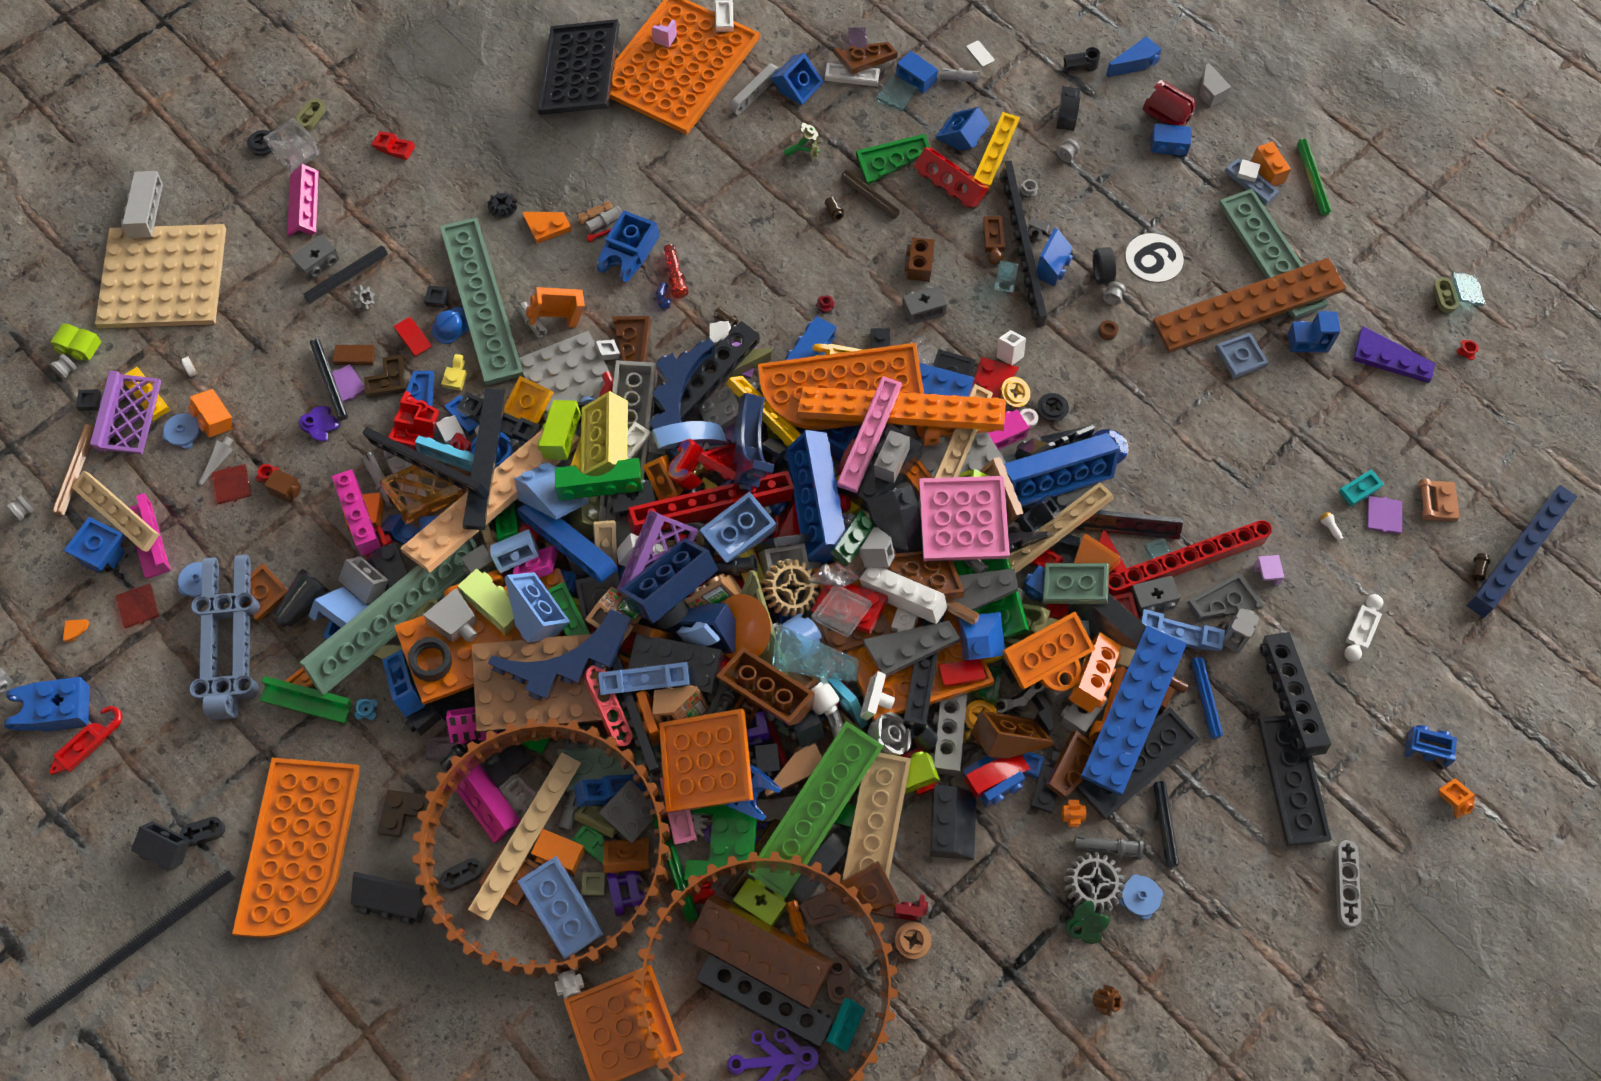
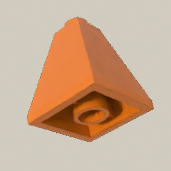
[1074,533,1120,573]

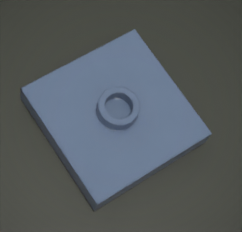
[1215,333,1269,379]

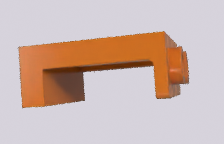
[526,287,585,328]

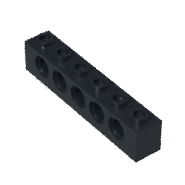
[680,320,760,422]
[1259,632,1331,758]
[696,954,833,1049]

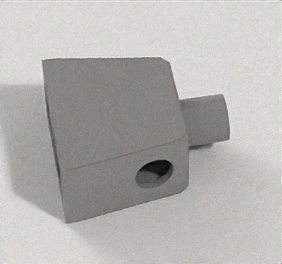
[423,588,478,643]

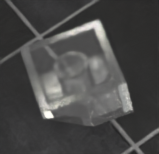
[263,117,321,173]

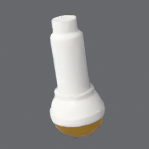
[1320,512,1343,541]

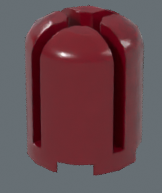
[1142,80,1196,126]

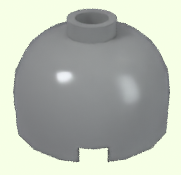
[867,712,911,756]

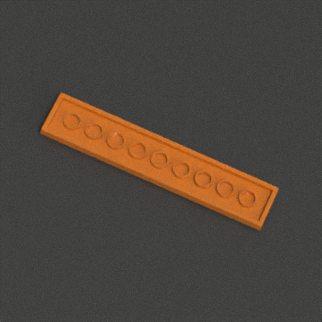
[798,387,1006,431]

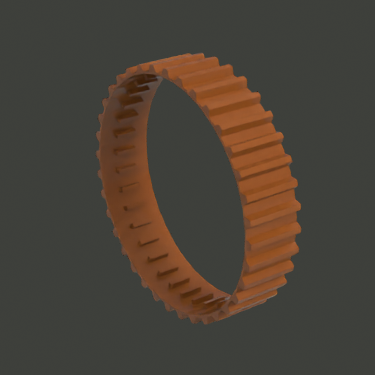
[412,718,671,979]
[634,852,898,1081]

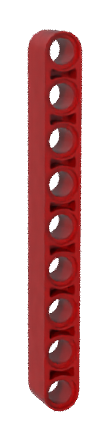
[1108,520,1272,596]

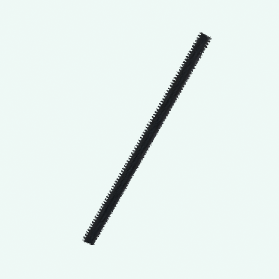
[24,869,235,1027]

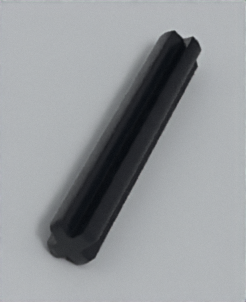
[1153,781,1179,868]

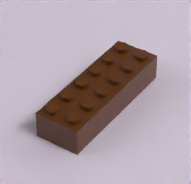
[688,895,835,1008]

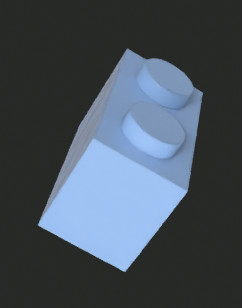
[490,529,539,573]

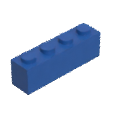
[785,316,837,360]

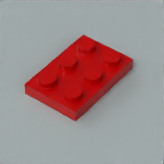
[811,577,888,634]

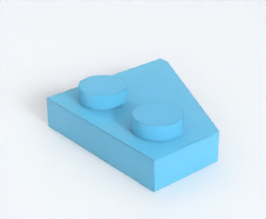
[828,675,867,729]

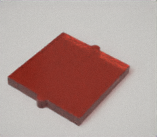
[212,464,252,504]
[115,583,160,628]

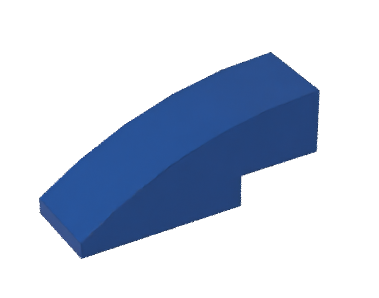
[574,774,647,807]

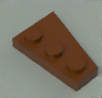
[612,316,651,362]

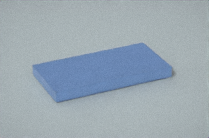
[517,856,604,960]

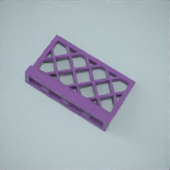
[90,370,161,455]
[617,510,698,591]

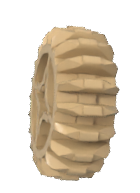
[762,559,819,617]

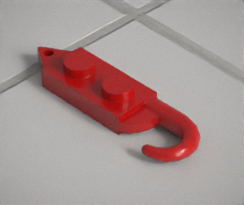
[49,706,123,775]

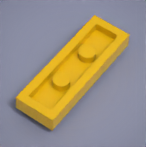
[124,367,170,421]

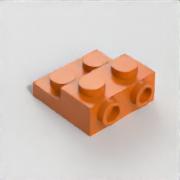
[636,690,661,746]

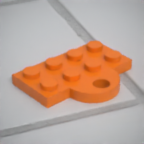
[1002,611,1096,692]

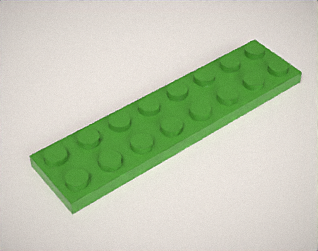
[748,721,884,898]

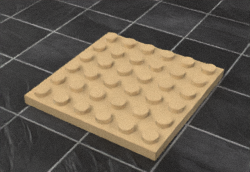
[95,224,226,328]

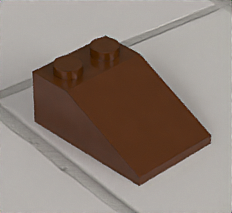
[971,710,1054,759]

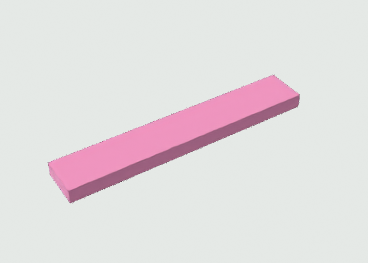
[837,376,902,493]

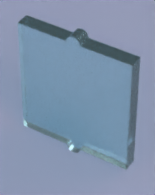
[877,76,917,111]
[1451,272,1486,306]

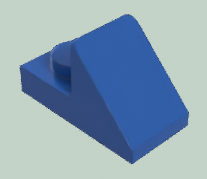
[378,514,420,545]

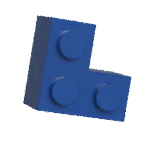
[1288,311,1341,352]

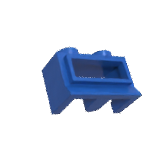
[1405,725,1457,767]

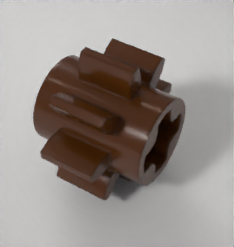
[1093,985,1122,1016]

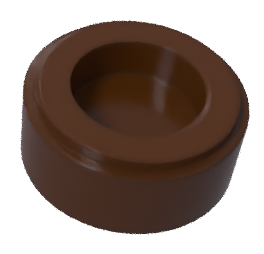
[1098,320,1118,340]

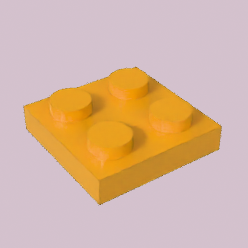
[504,376,554,424]

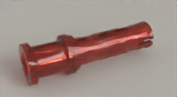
[663,244,689,298]

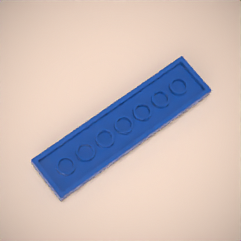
[1080,626,1187,796]

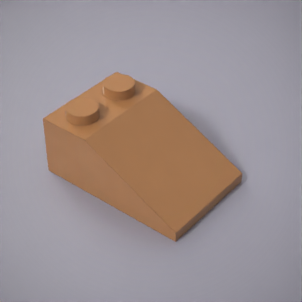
[761,744,822,799]

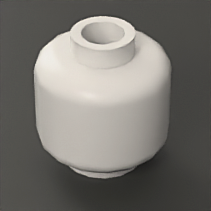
[811,682,839,716]

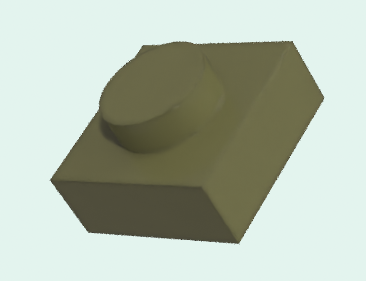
[581,872,606,897]

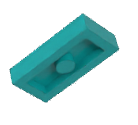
[1338,469,1384,507]
[826,998,865,1053]

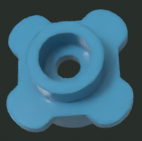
[354,699,378,720]

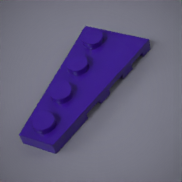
[1353,326,1435,383]

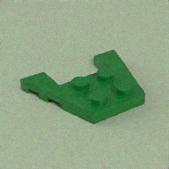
[684,804,757,882]

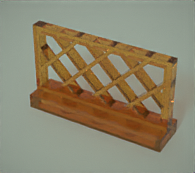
[379,458,470,524]

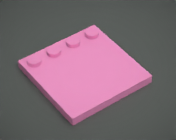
[919,476,1010,561]

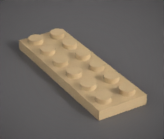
[842,752,911,880]

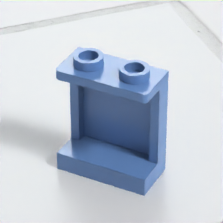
[309,587,368,628]

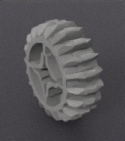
[1064,853,1125,914]

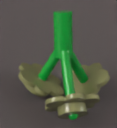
[784,123,820,161]

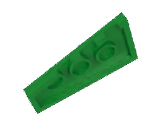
[856,134,930,185]

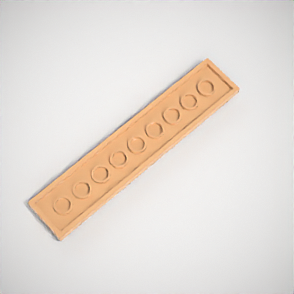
[401,430,580,573]

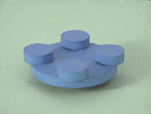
[162,414,202,450]
[178,562,202,597]
[1118,874,1163,920]

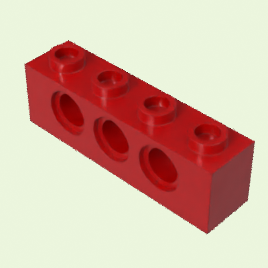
[914,147,989,208]

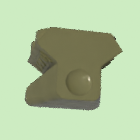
[1004,604,1058,647]

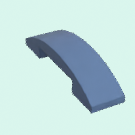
[652,421,727,449]
[1141,609,1225,651]
[598,662,690,695]

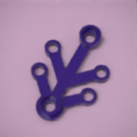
[727,1028,818,1081]

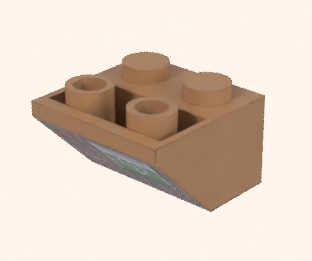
[685,573,741,608]
[585,587,643,647]
[652,685,709,723]

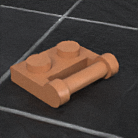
[1418,479,1460,522]

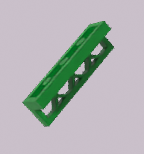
[260,676,353,725]

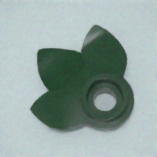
[1065,900,1110,944]

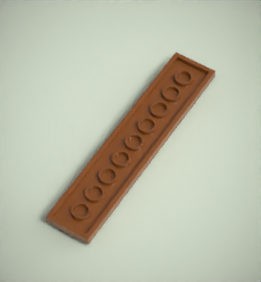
[1153,257,1346,353]

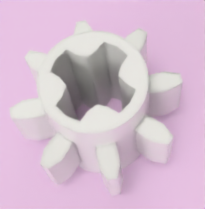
[554,970,584,999]

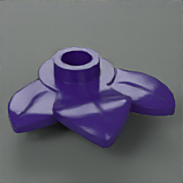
[299,406,341,441]

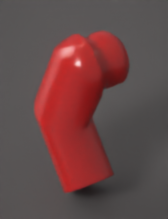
[599,372,614,397]

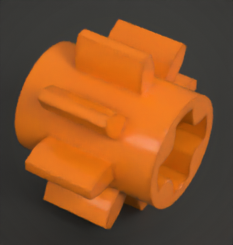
[1061,799,1086,827]

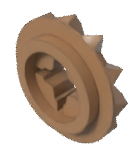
[895,922,932,960]

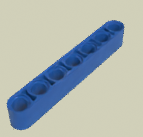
[517,504,618,583]

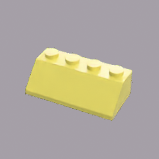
[580,391,628,476]

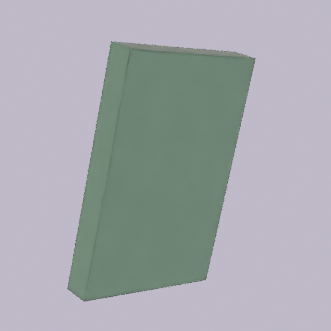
[1043,563,1109,604]

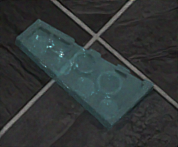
[772,625,859,682]

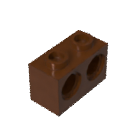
[904,237,935,282]

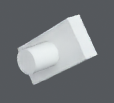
[860,672,895,720]

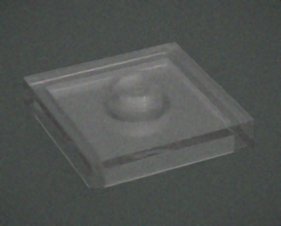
[811,584,872,637]

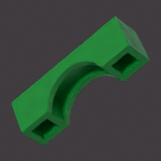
[555,458,643,501]

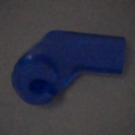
[656,282,671,309]

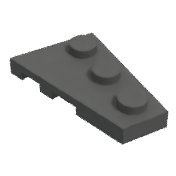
[954,568,1018,619]
[1187,572,1264,620]

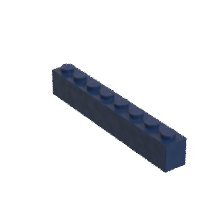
[1466,485,1578,618]

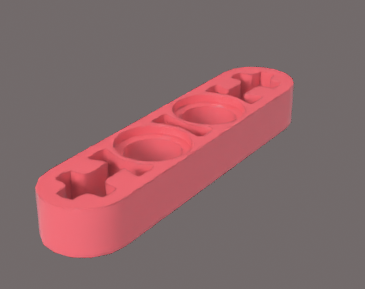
[583,666,633,746]

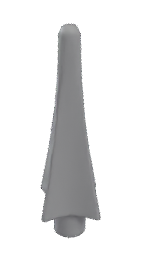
[198,436,233,486]

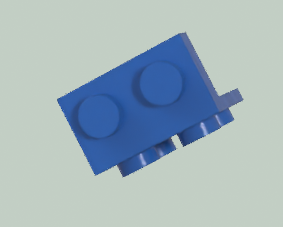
[963,755,1025,808]

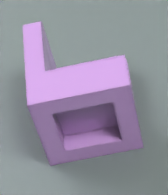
[652,20,677,47]
[1253,555,1284,585]

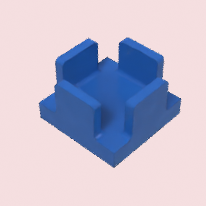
[64,517,126,573]

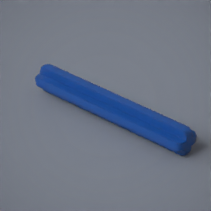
[1191,657,1223,739]

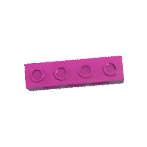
[332,469,381,556]

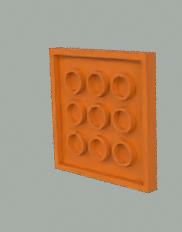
[659,709,753,813]
[564,965,684,1081]

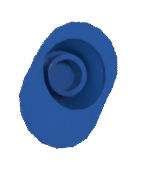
[431,307,469,344]

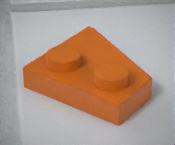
[522,212,572,244]

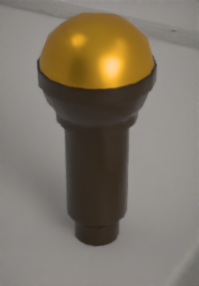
[963,730,984,750]

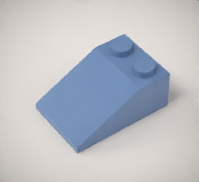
[514,462,589,519]
[699,492,776,563]
[505,572,570,643]

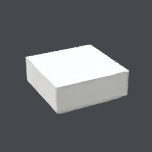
[1237,159,1260,182]

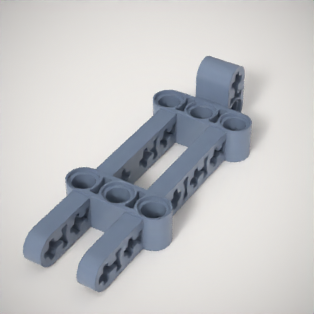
[189,555,260,720]

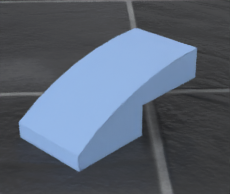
[677,622,720,647]

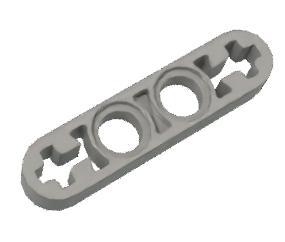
[729,63,780,115]
[1335,840,1361,929]

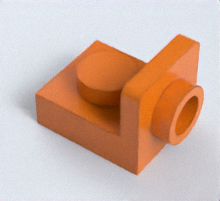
[1438,778,1475,818]

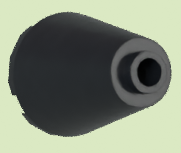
[275,568,331,627]

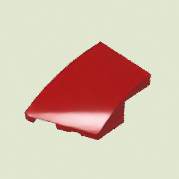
[389,391,439,451]

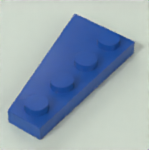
[406,371,435,406]

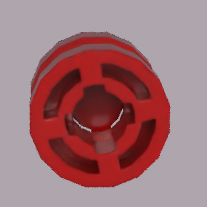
[693,875,715,904]

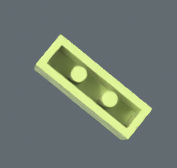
[458,568,516,636]

